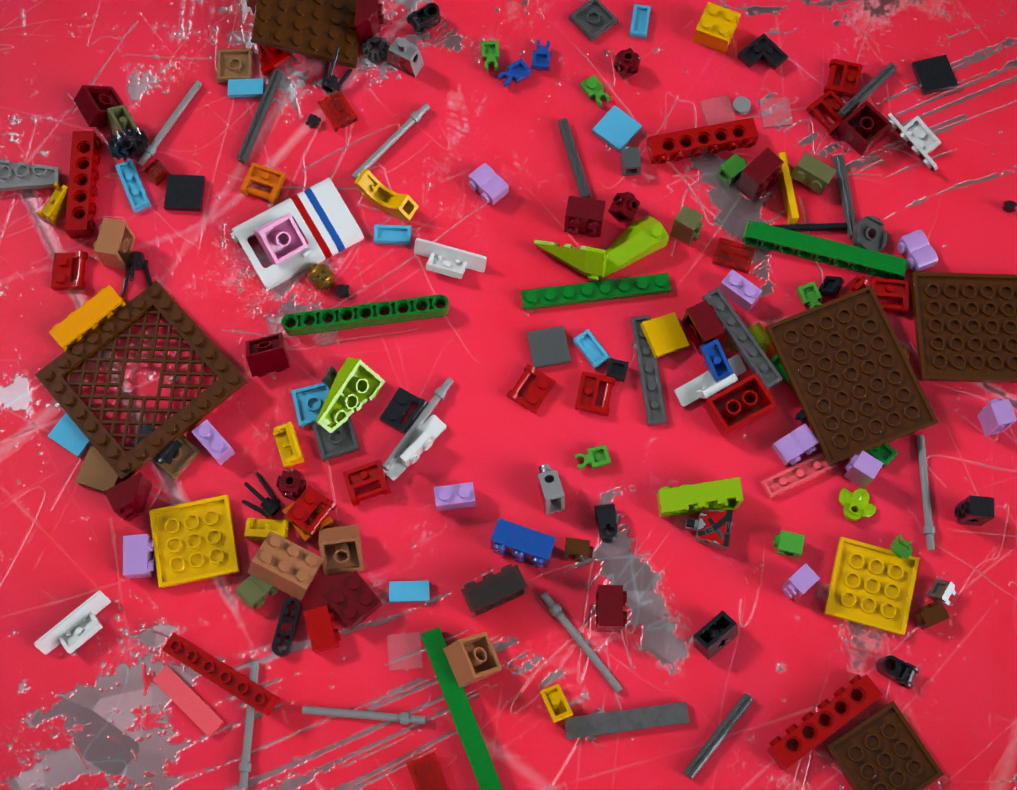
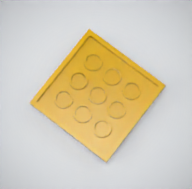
[149,495,240,588]
[823,537,920,636]

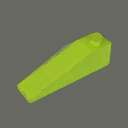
[604,215,669,278]
[534,240,608,281]
[316,357,385,433]

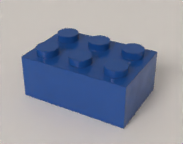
[490,518,556,569]

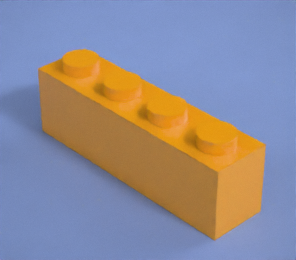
[49,285,126,351]

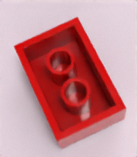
[703,373,777,438]

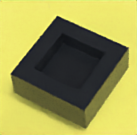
[819,276,844,296]
[606,358,629,382]

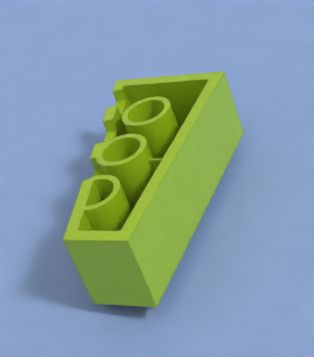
[656,477,744,517]

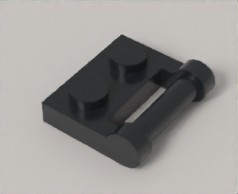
[379,387,428,435]

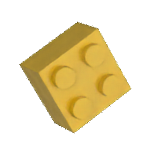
[693,2,741,53]

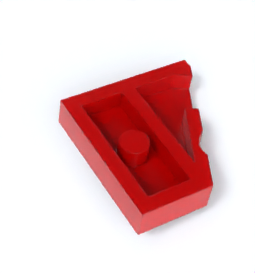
[257,44,292,76]

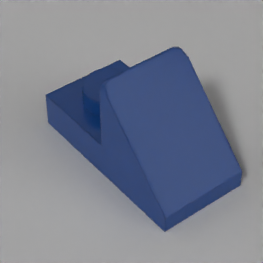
[699,338,733,382]

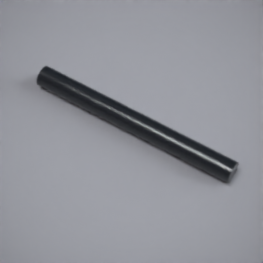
[772,223,847,232]

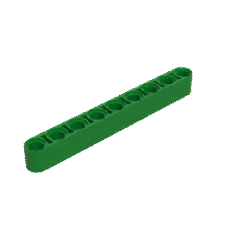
[742,221,908,280]
[281,294,450,336]
[420,627,503,790]

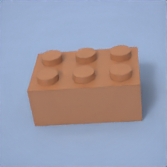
[247,531,324,600]

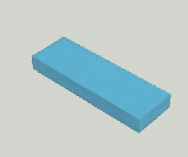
[115,159,151,213]

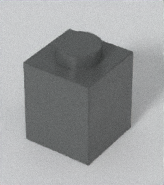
[619,146,641,176]

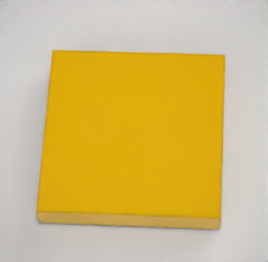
[640,312,690,358]

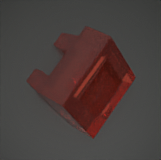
[143,159,170,186]

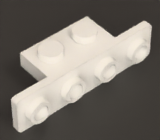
[888,112,941,171]
[414,238,487,279]
[674,354,746,407]
[384,414,447,481]
[34,590,111,655]

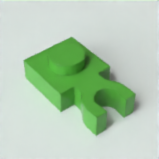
[481,41,500,71]
[580,75,610,107]
[796,281,822,309]
[574,444,611,470]
[890,533,913,559]

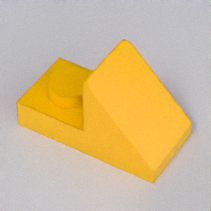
[540,683,573,723]

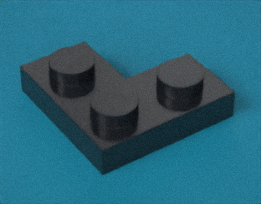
[737,33,788,70]

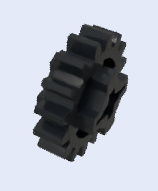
[107,127,149,161]

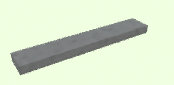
[701,287,783,390]
[631,315,667,426]
[564,702,690,740]

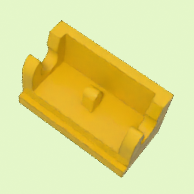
[37,182,68,226]
[273,421,305,469]
[244,518,289,541]

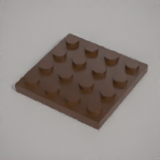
[825,701,944,790]

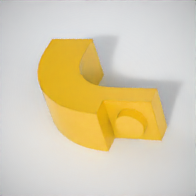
[354,169,419,220]

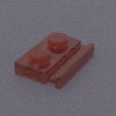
[317,90,358,132]
[712,237,756,274]
[406,752,448,790]

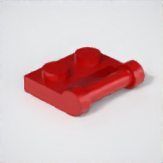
[824,59,863,98]
[806,90,845,135]
[51,251,88,290]
[870,278,909,314]
[506,364,556,414]
[575,371,616,416]
[343,460,391,506]
[284,485,337,537]

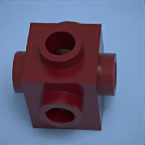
[614,47,640,80]
[608,192,640,222]
[276,469,307,499]

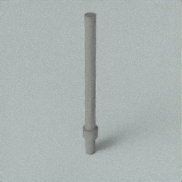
[137,80,202,167]
[351,103,430,180]
[382,377,454,471]
[916,435,936,551]
[540,592,623,693]
[238,661,259,789]
[302,705,426,725]

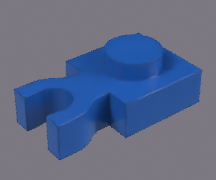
[531,40,551,71]
[498,58,531,88]

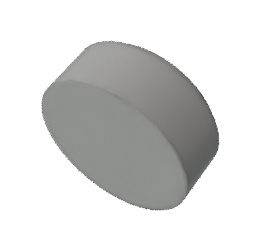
[732,96,751,115]

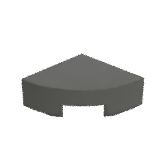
[321,366,337,389]

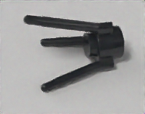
[321,46,352,93]
[121,252,152,297]
[242,472,281,518]

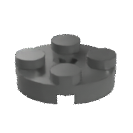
[852,216,888,252]

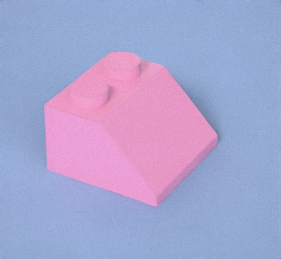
[253,213,308,265]

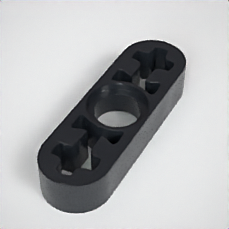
[272,598,302,657]

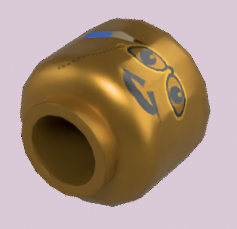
[307,263,335,291]

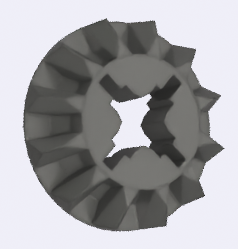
[362,35,390,61]

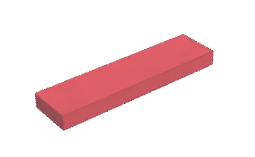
[760,452,839,500]
[152,665,225,737]

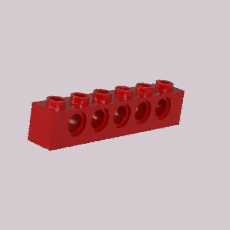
[646,117,759,164]
[65,131,102,238]
[162,633,280,716]
[767,674,883,771]

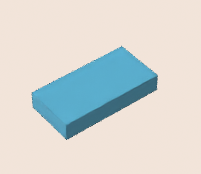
[629,4,651,39]
[227,78,264,98]
[373,224,412,245]
[573,329,611,370]
[389,581,430,603]

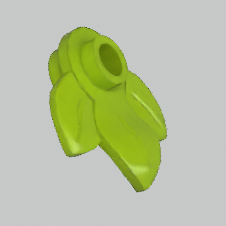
[839,488,876,521]

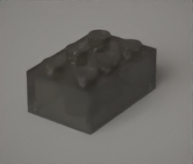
[461,564,527,618]

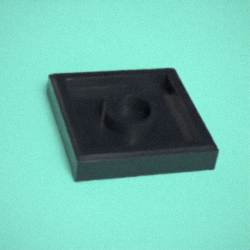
[911,55,958,95]
[164,174,206,211]

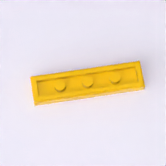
[778,152,799,224]

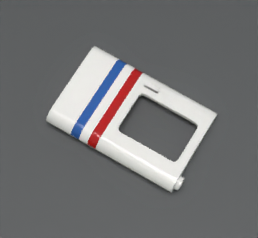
[230,177,365,291]

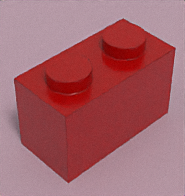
[303,605,341,653]

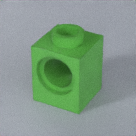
[717,154,748,187]
[772,530,805,558]

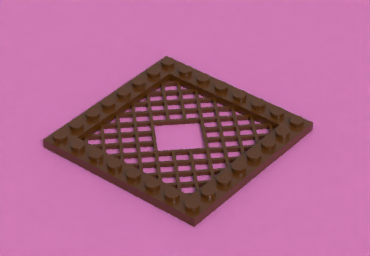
[35,281,248,481]

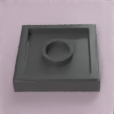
[569,0,618,42]
[527,326,571,369]
[312,416,360,462]

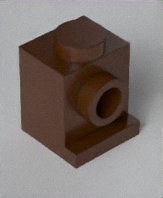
[563,537,593,562]
[913,599,950,630]

